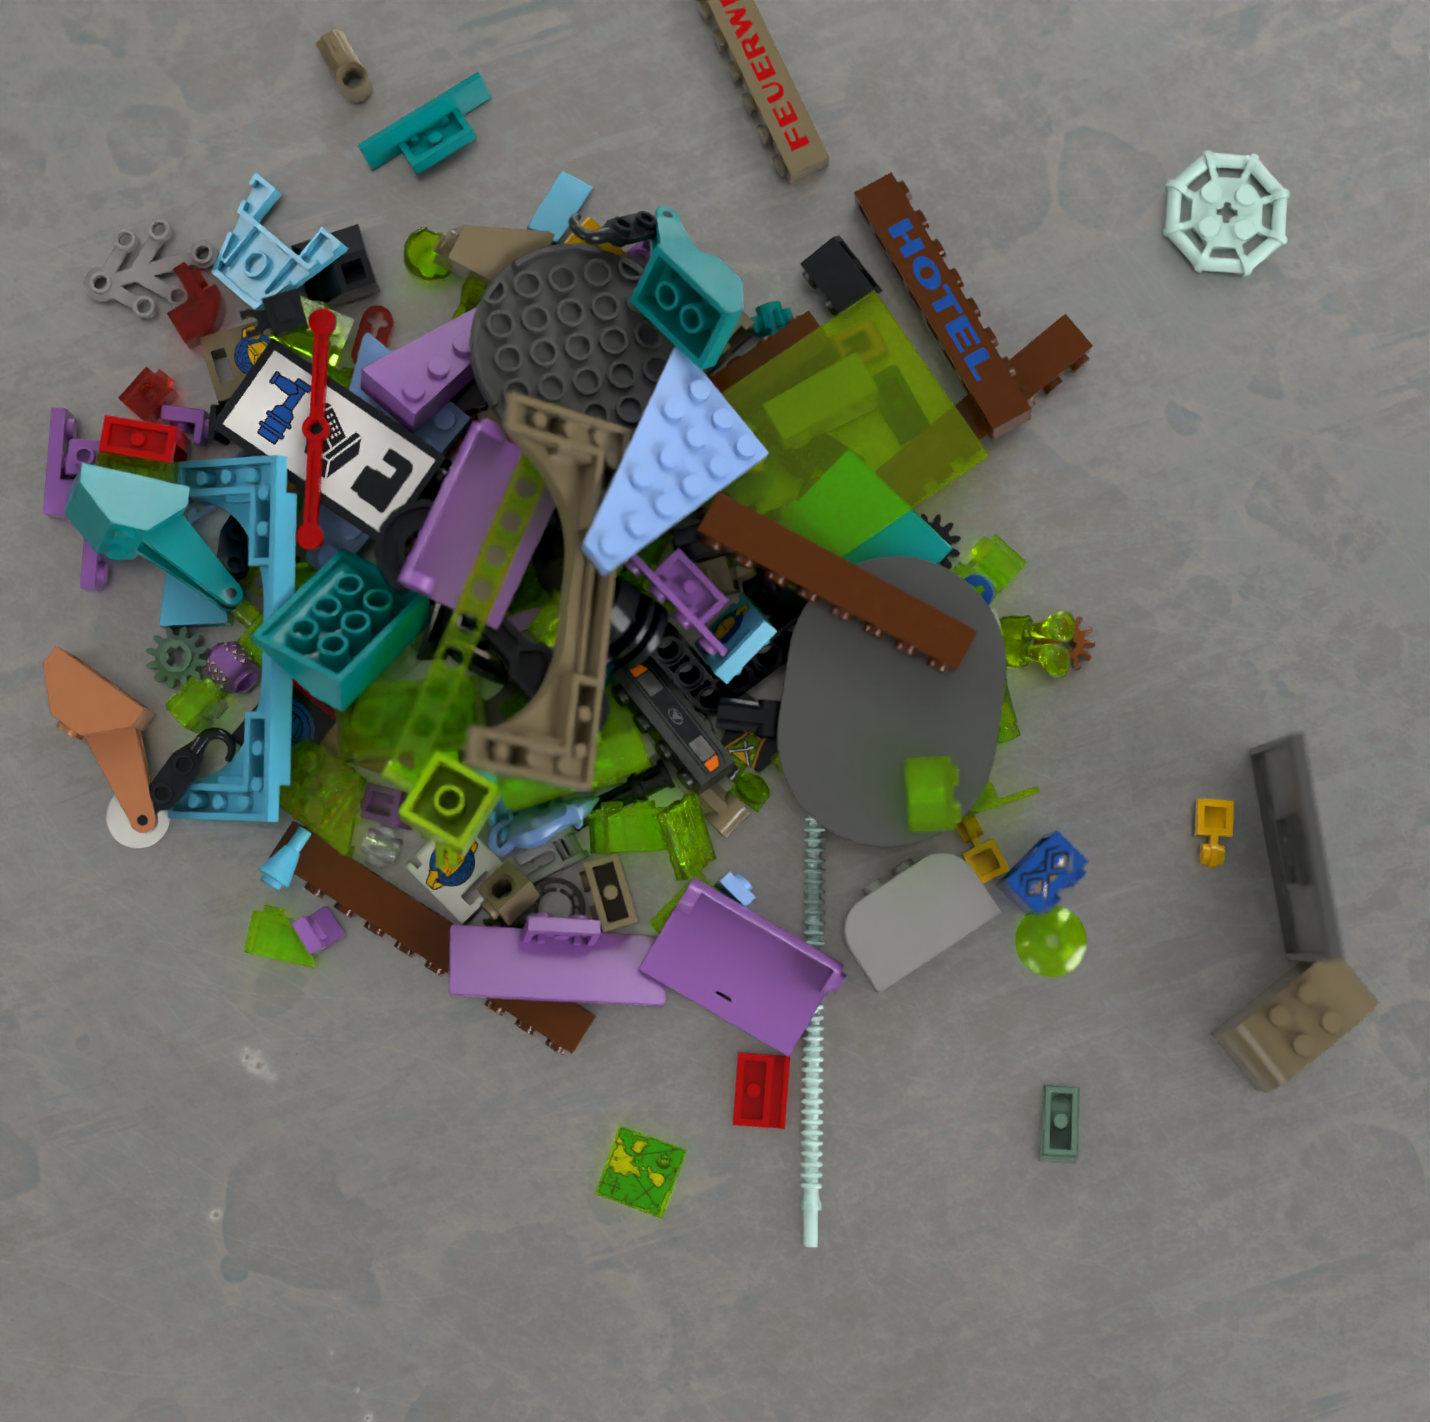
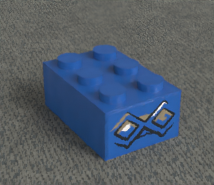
[995,830,1089,915]

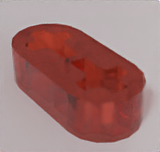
[351,305,395,365]

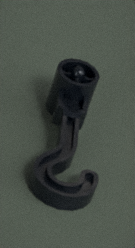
[374,500,610,733]

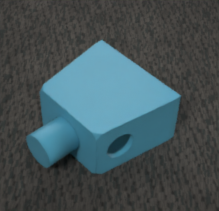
[159,572,233,629]

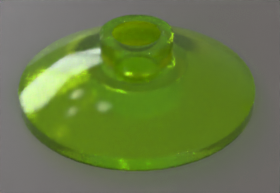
[1015,906,1087,977]

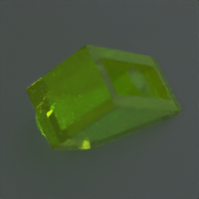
[243,904,320,968]

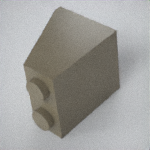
[433,225,555,290]

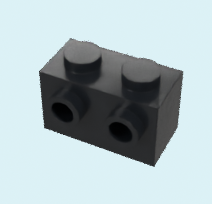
[800,235,883,320]

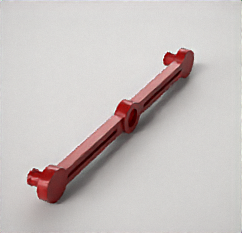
[296,308,337,551]

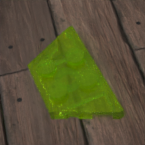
[279,738,366,858]

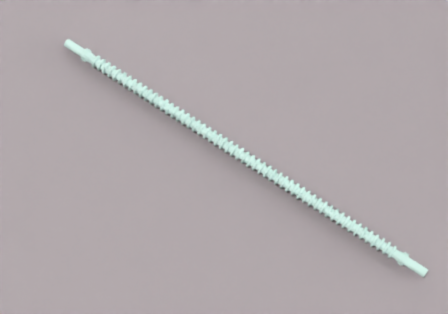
[800,814,826,1247]

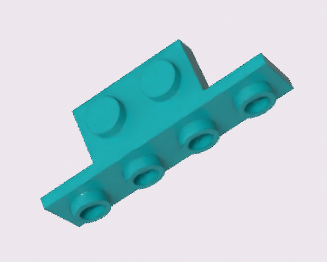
[358,72,492,174]

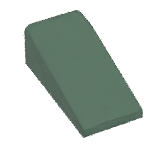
[1039,1085,1080,1164]

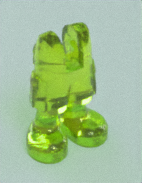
[999,611,1075,678]

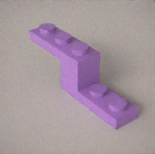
[43,408,109,592]

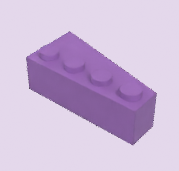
[360,307,477,434]

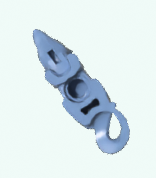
[488,795,599,856]

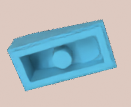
[527,171,593,245]

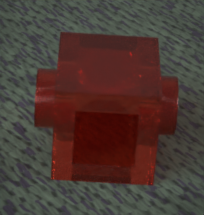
[118,366,179,423]

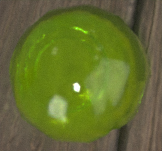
[403,227,452,283]

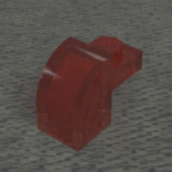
[167,261,226,350]

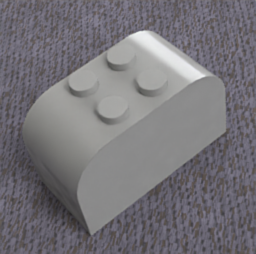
[842,853,1001,993]

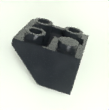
[291,224,380,311]

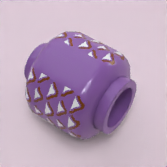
[205,641,259,694]

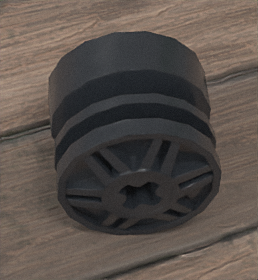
[606,574,669,671]

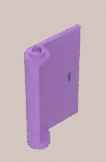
[397,419,556,630]
[639,877,846,1057]

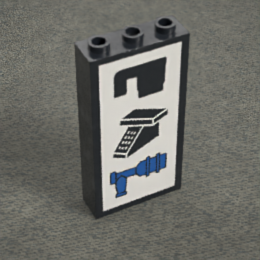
[211,338,453,541]

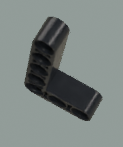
[652,596,808,715]

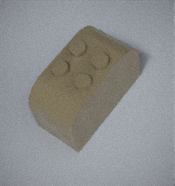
[1211,959,1379,1093]

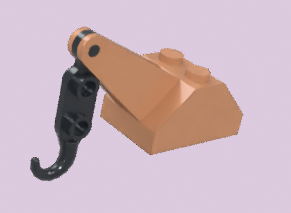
[43,646,236,834]

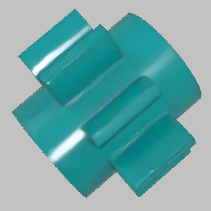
[750,301,793,338]

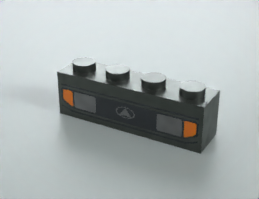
[610,654,735,796]

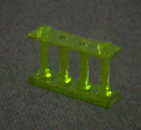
[495,729,652,812]

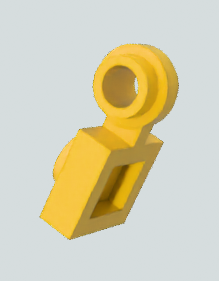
[1194,799,1234,869]
[955,815,1010,884]

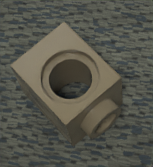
[476,859,541,926]

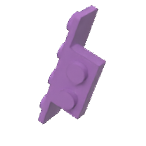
[623,548,729,658]

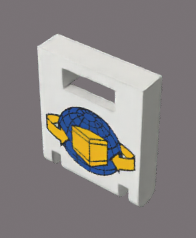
[404,837,504,925]

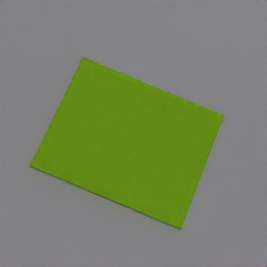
[721,290,990,590]

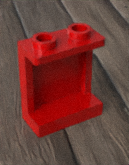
[98,415,191,474]

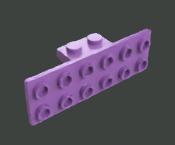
[449,913,665,1007]

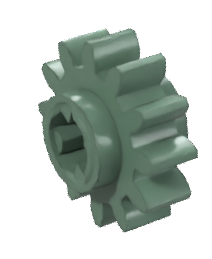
[146,626,210,690]

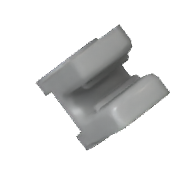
[514,825,590,884]

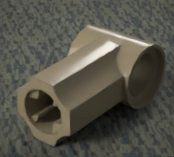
[316,29,373,103]
[679,783,751,838]

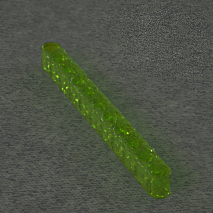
[391,403,567,778]

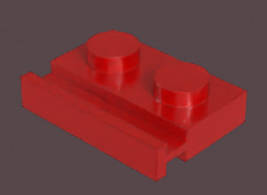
[733,1052,790,1129]

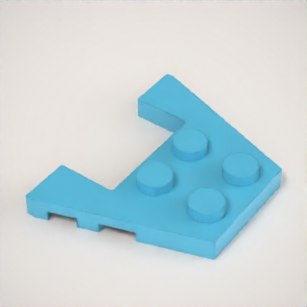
[211,172,349,311]

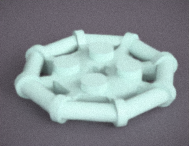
[1162,150,1290,277]

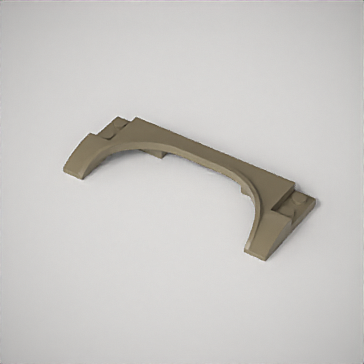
[464,392,632,792]

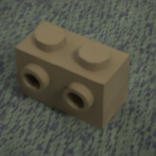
[579,853,639,933]

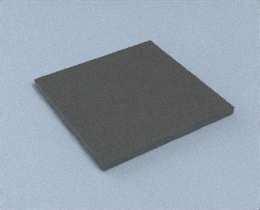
[1249,732,1344,961]

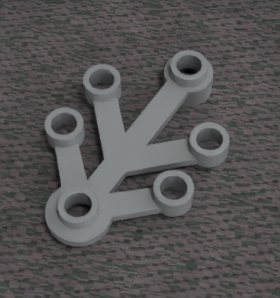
[84,219,219,319]

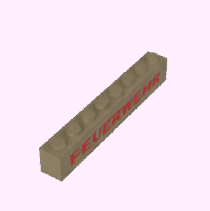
[697,0,829,184]

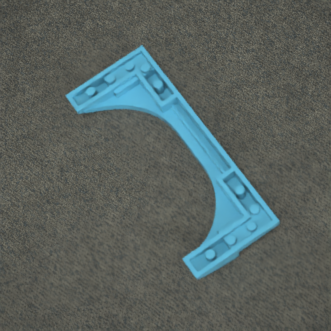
[168,455,297,822]

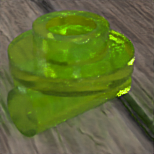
[730,774,770,813]

